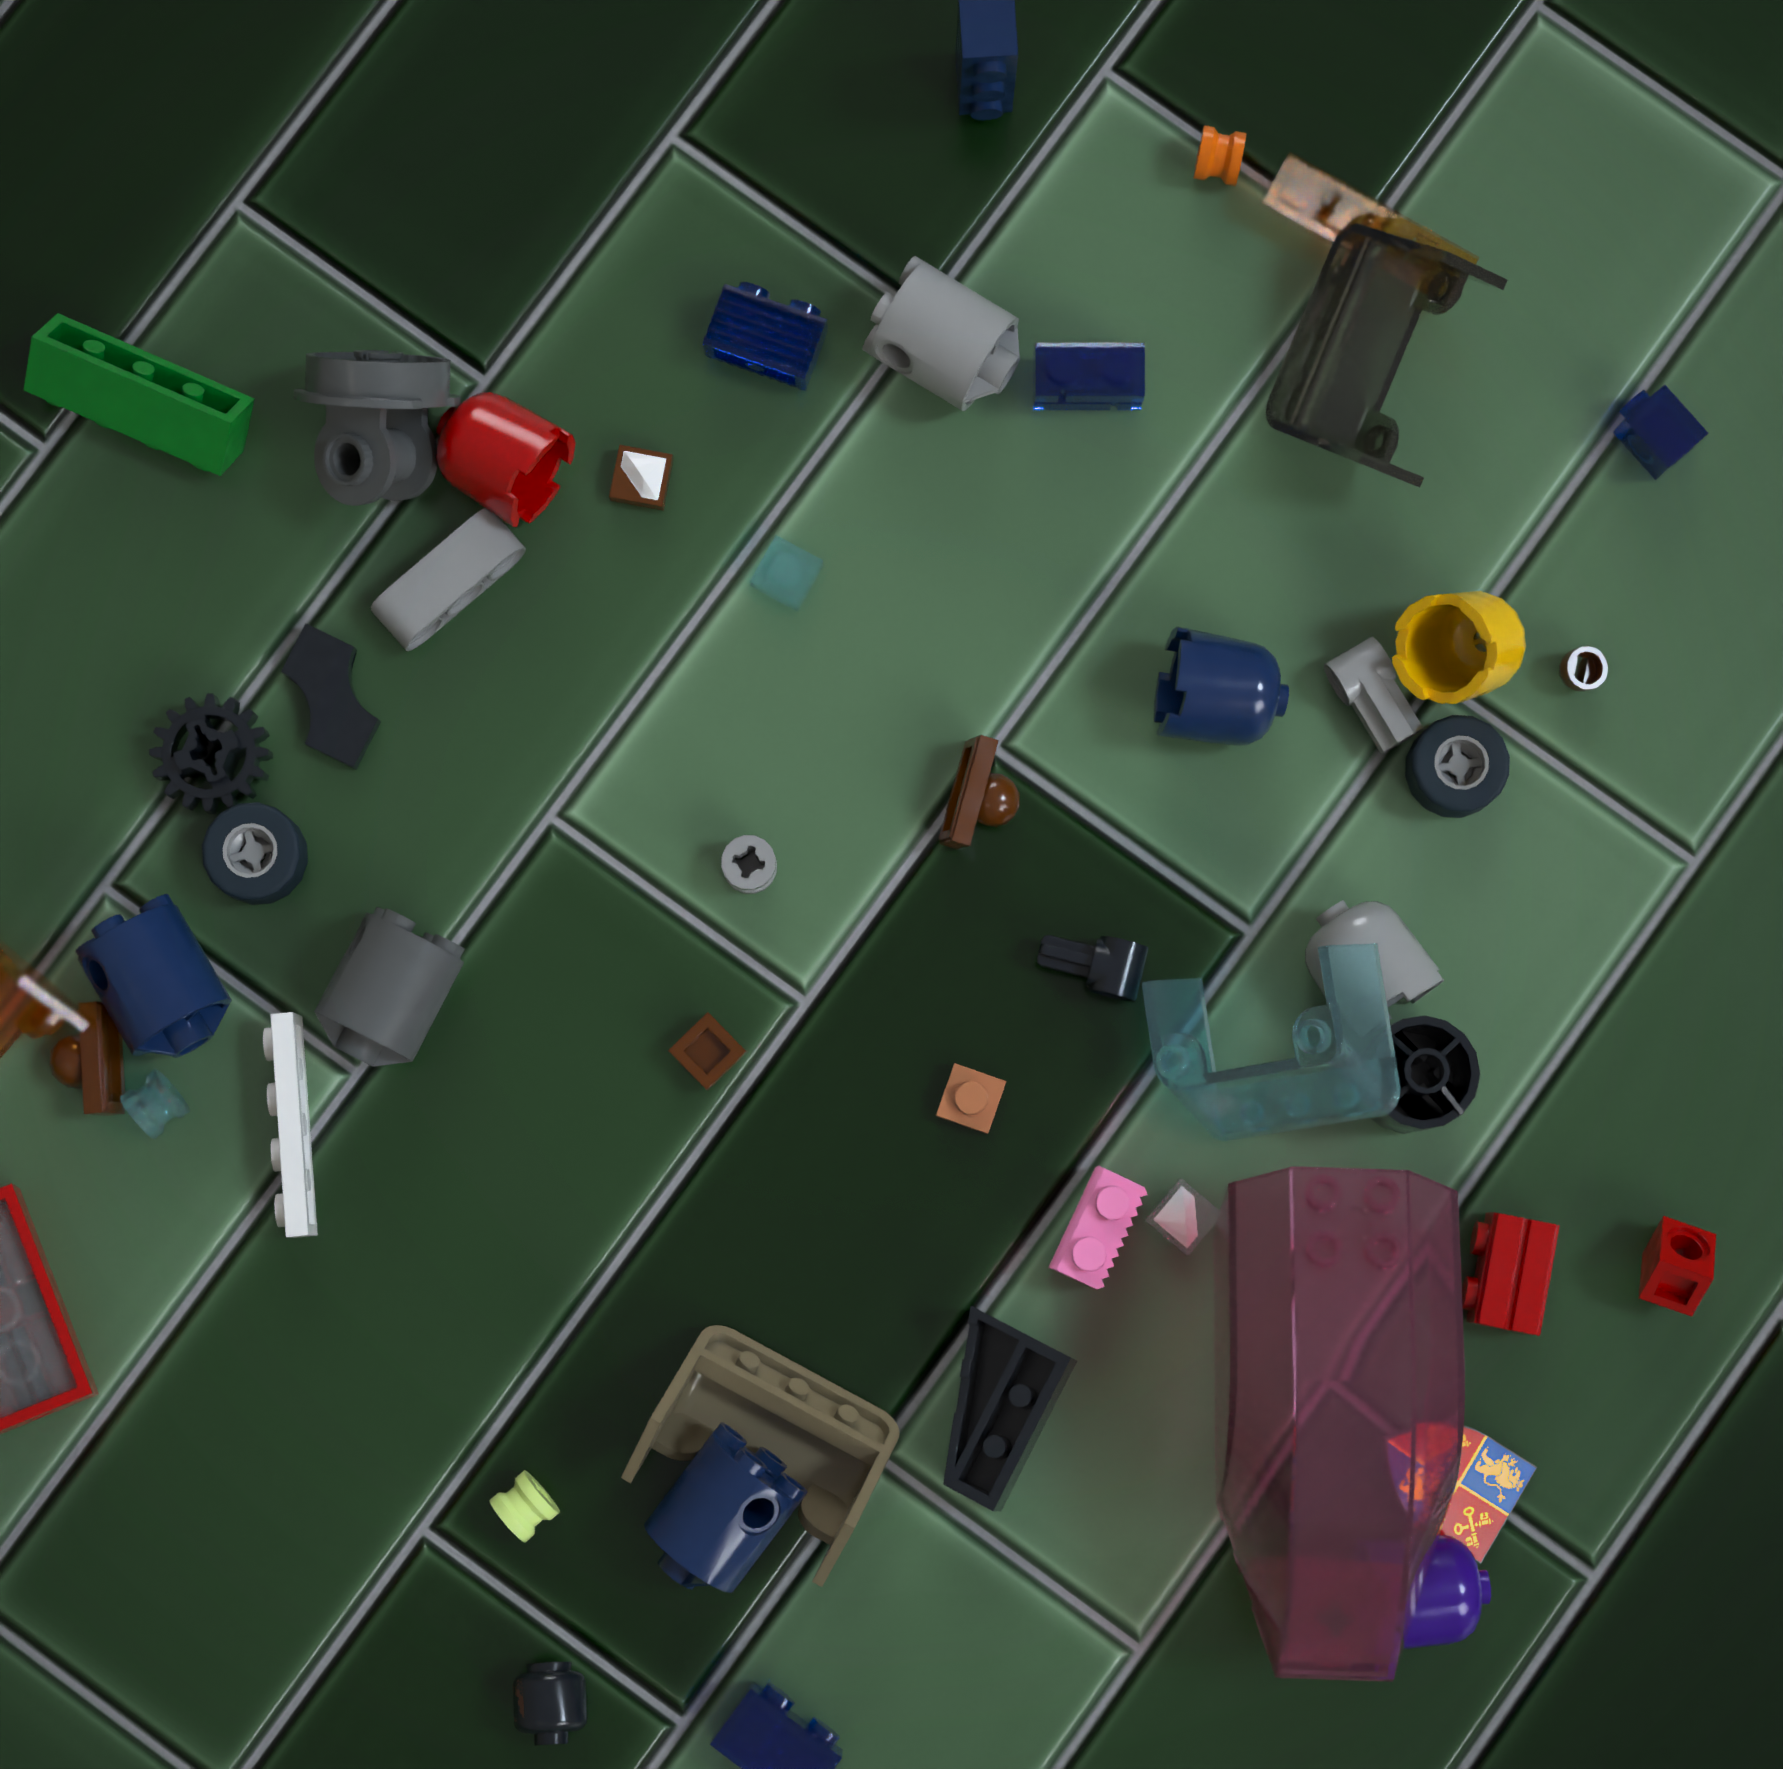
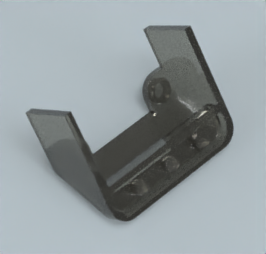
[1266,223,1507,488]

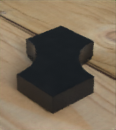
[281,623,381,770]

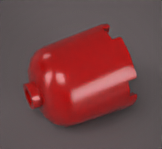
[436,392,576,527]

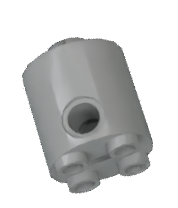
[862,256,1020,411]

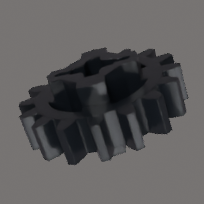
[149,693,273,815]

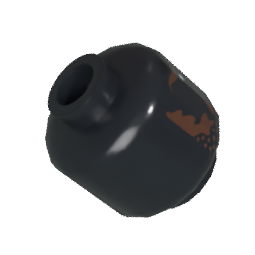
[513,1662,588,1746]

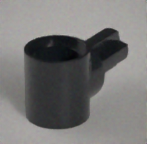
[1037,935,1149,1002]

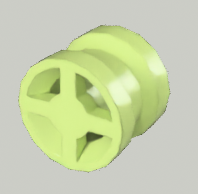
[489,1470,560,1543]

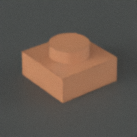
[936,1063,1007,1134]

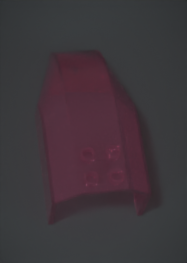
[1214,1166,1465,1682]

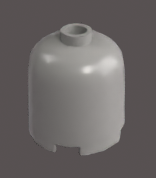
[1305,900,1444,1040]

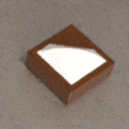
[609,445,674,511]

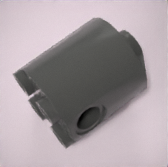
[314,907,465,1067]

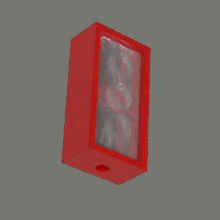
[0,1183,99,1434]

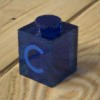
[1613,385,1709,480]

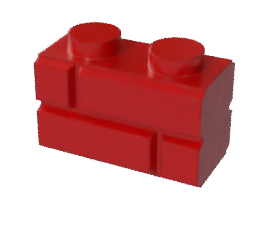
[1460,1212,1560,1336]

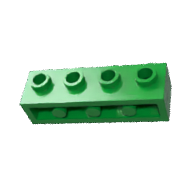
[24,313,255,476]

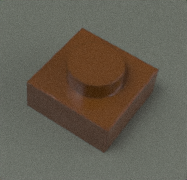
[668,1012,747,1091]

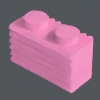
[1048,1166,1147,1289]

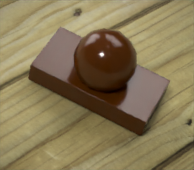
[938,735,1020,849]
[49,1001,126,1116]

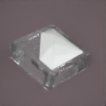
[1144,1178,1223,1256]

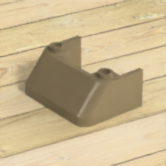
[621,1325,899,1587]

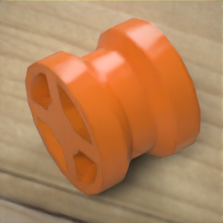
[1193,125,1246,186]

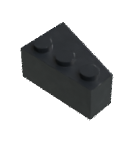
[943,1306,1077,1511]

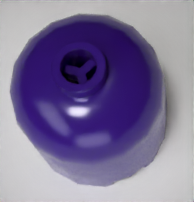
[1352,1535,1491,1652]

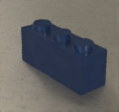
[955,0,1018,120]

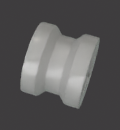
[721,835,777,894]

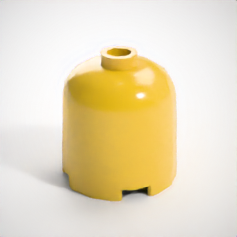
[1392,591,1526,704]

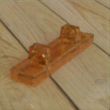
[1262,152,1480,308]

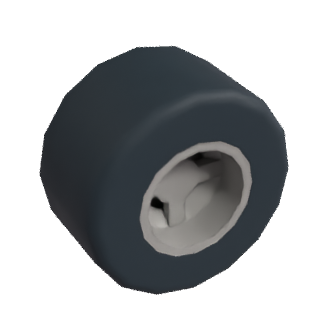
[1405,715,1510,818]
[202,802,308,905]

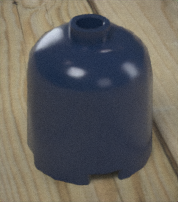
[1153,627,1289,746]

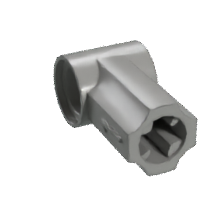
[1324,637,1424,754]

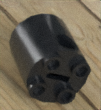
[1350,1015,1480,1134]

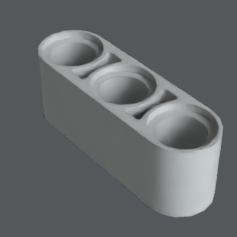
[371,508,526,651]

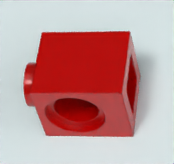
[1639,1216,1716,1317]

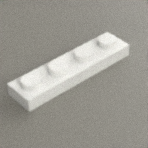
[263,1012,318,1238]

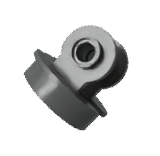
[294,350,461,506]

